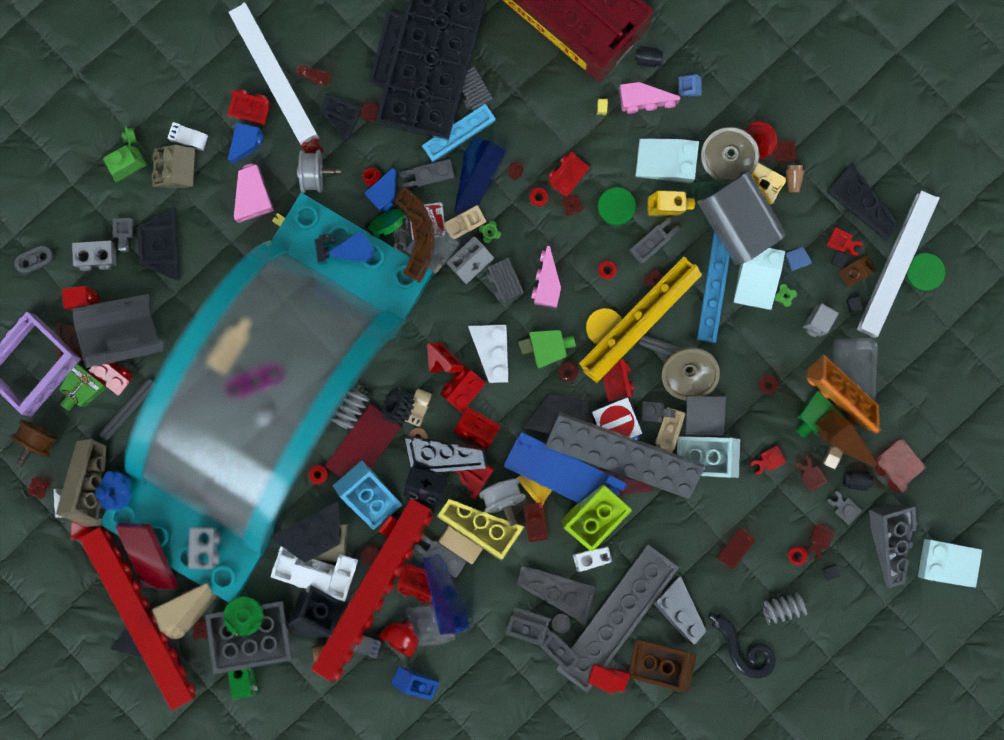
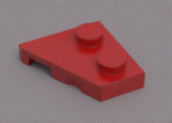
[456,464,495,500]

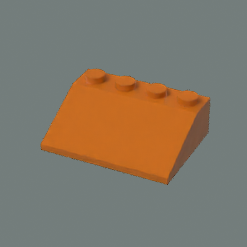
[807,355,880,433]

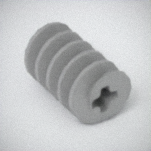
[331,388,370,430]
[763,592,807,625]

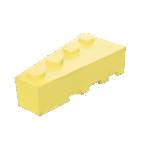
[437,499,524,560]

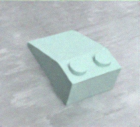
[636,139,699,183]
[733,248,785,310]
[677,437,740,478]
[918,539,982,588]

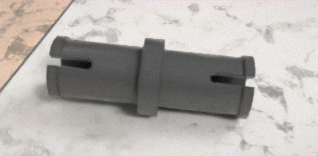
[393,218,409,252]

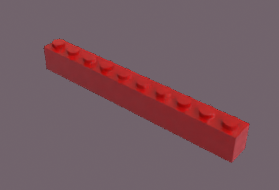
[311,499,434,682]
[79,526,197,711]

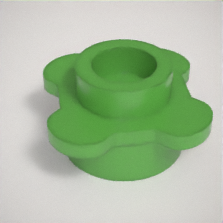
[121,126,136,146]
[479,221,501,243]
[774,284,797,307]

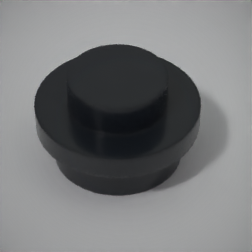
[552,614,571,633]

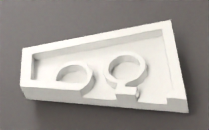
[468,325,508,383]

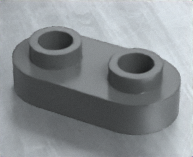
[15,246,54,274]

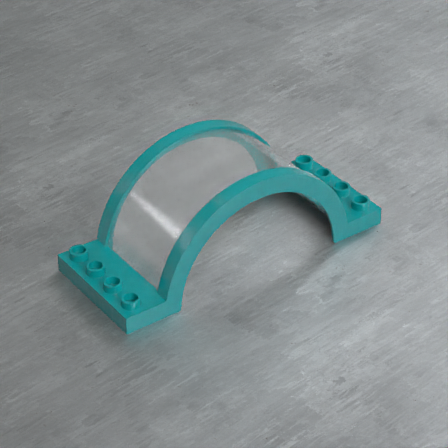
[101,193,434,602]

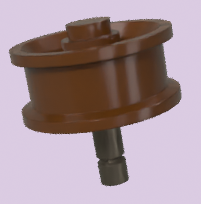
[10,419,59,467]

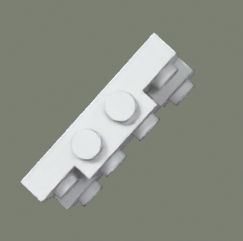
[271,547,358,601]

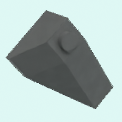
[869,505,917,588]

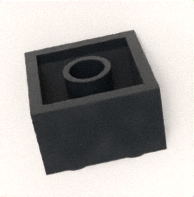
[288,585,344,637]

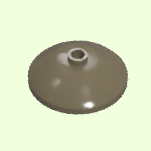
[701,127,759,183]
[662,347,720,400]

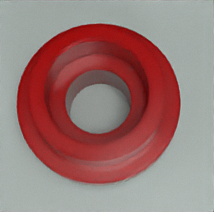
[363,168,381,186]
[529,187,548,207]
[598,260,617,280]
[308,465,328,484]
[788,546,808,565]

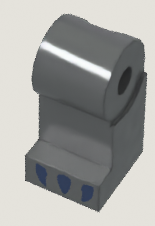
[353,634,382,658]

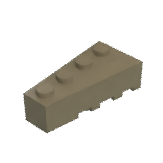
[56,439,106,527]

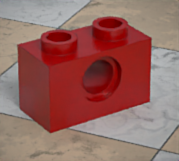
[62,286,99,311]

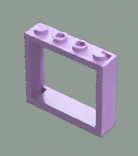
[0,312,81,417]

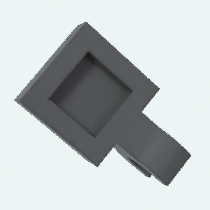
[113,218,134,253]
[641,401,676,423]

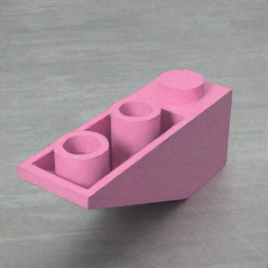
[619,82,680,113]
[531,246,561,309]

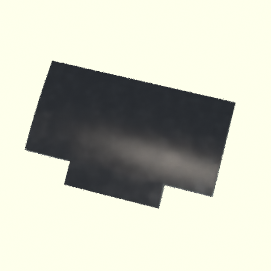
[368,0,487,140]

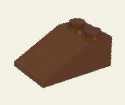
[815,410,878,467]
[628,639,697,692]

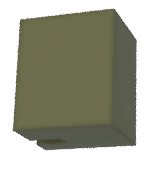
[518,338,533,355]

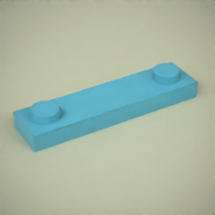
[422,104,496,162]

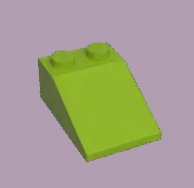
[561,484,632,552]

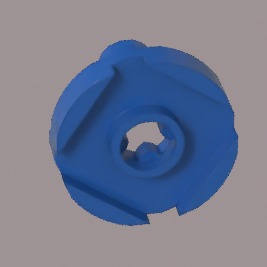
[95,471,132,511]

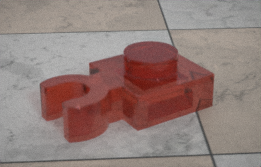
[297,65,332,86]
[796,456,828,492]
[806,524,836,560]

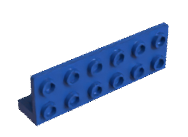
[504,432,627,503]

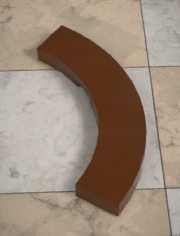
[393,187,434,284]

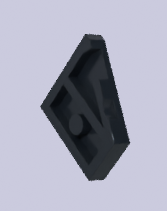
[319,93,362,142]

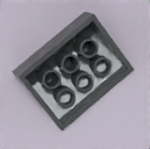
[205,601,292,674]

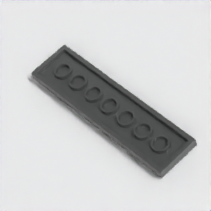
[545,412,705,499]
[556,544,679,693]

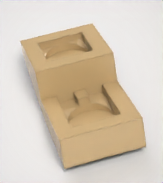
[442,205,486,241]
[438,526,483,564]

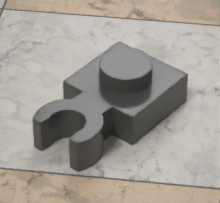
[826,491,862,525]

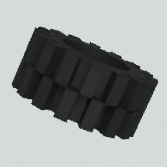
[381,387,415,425]

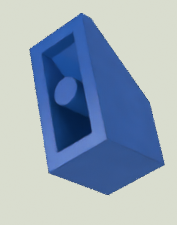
[228,123,263,164]
[365,168,397,213]
[328,231,376,263]
[391,666,439,700]

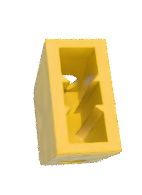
[648,191,695,216]

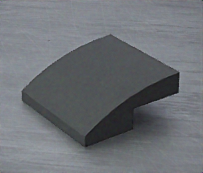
[685,396,726,436]

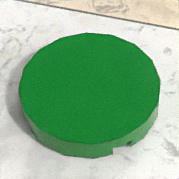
[598,187,636,226]
[369,208,406,237]
[906,253,945,291]
[224,597,264,636]

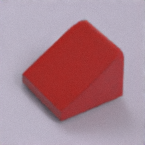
[379,515,398,537]
[71,521,94,540]

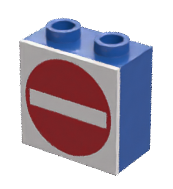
[591,398,642,440]

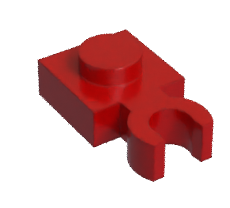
[826,227,863,257]
[749,445,786,475]

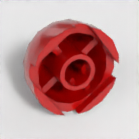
[379,621,418,658]

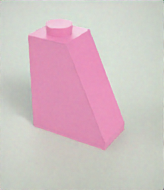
[234,164,274,223]

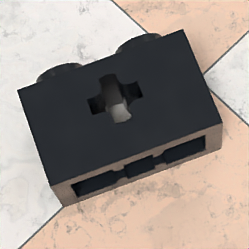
[403,467,448,506]

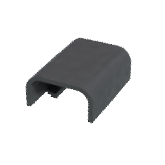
[697,170,787,265]
[72,294,163,368]

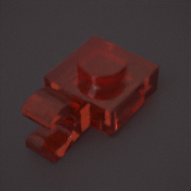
[766,141,796,162]

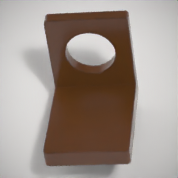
[839,255,877,288]

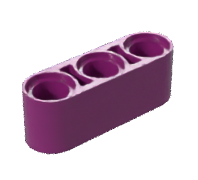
[224,363,286,400]

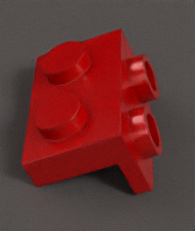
[227,89,271,126]
[603,359,634,402]
[440,365,486,412]

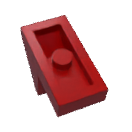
[427,342,464,373]
[587,664,630,694]

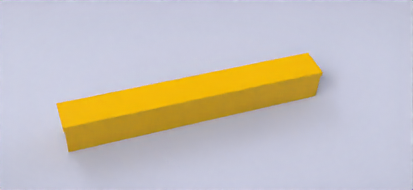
[579,256,702,383]

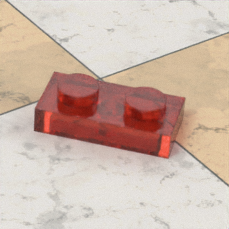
[717,528,756,570]

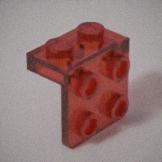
[874,440,925,493]

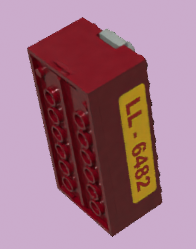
[502,0,654,83]

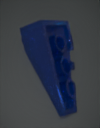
[454,136,507,215]
[423,554,470,635]

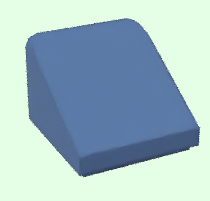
[678,74,702,96]
[785,247,812,271]

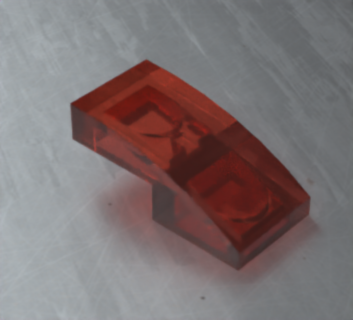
[523,502,548,543]

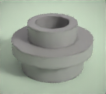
[255,406,274,426]

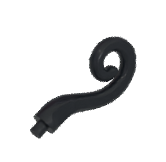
[708,612,776,679]

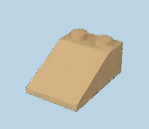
[153,584,217,639]

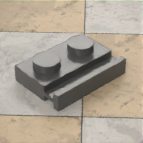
[505,607,551,646]

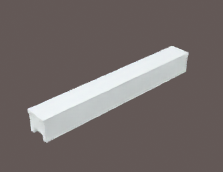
[229,2,319,146]
[856,191,939,338]

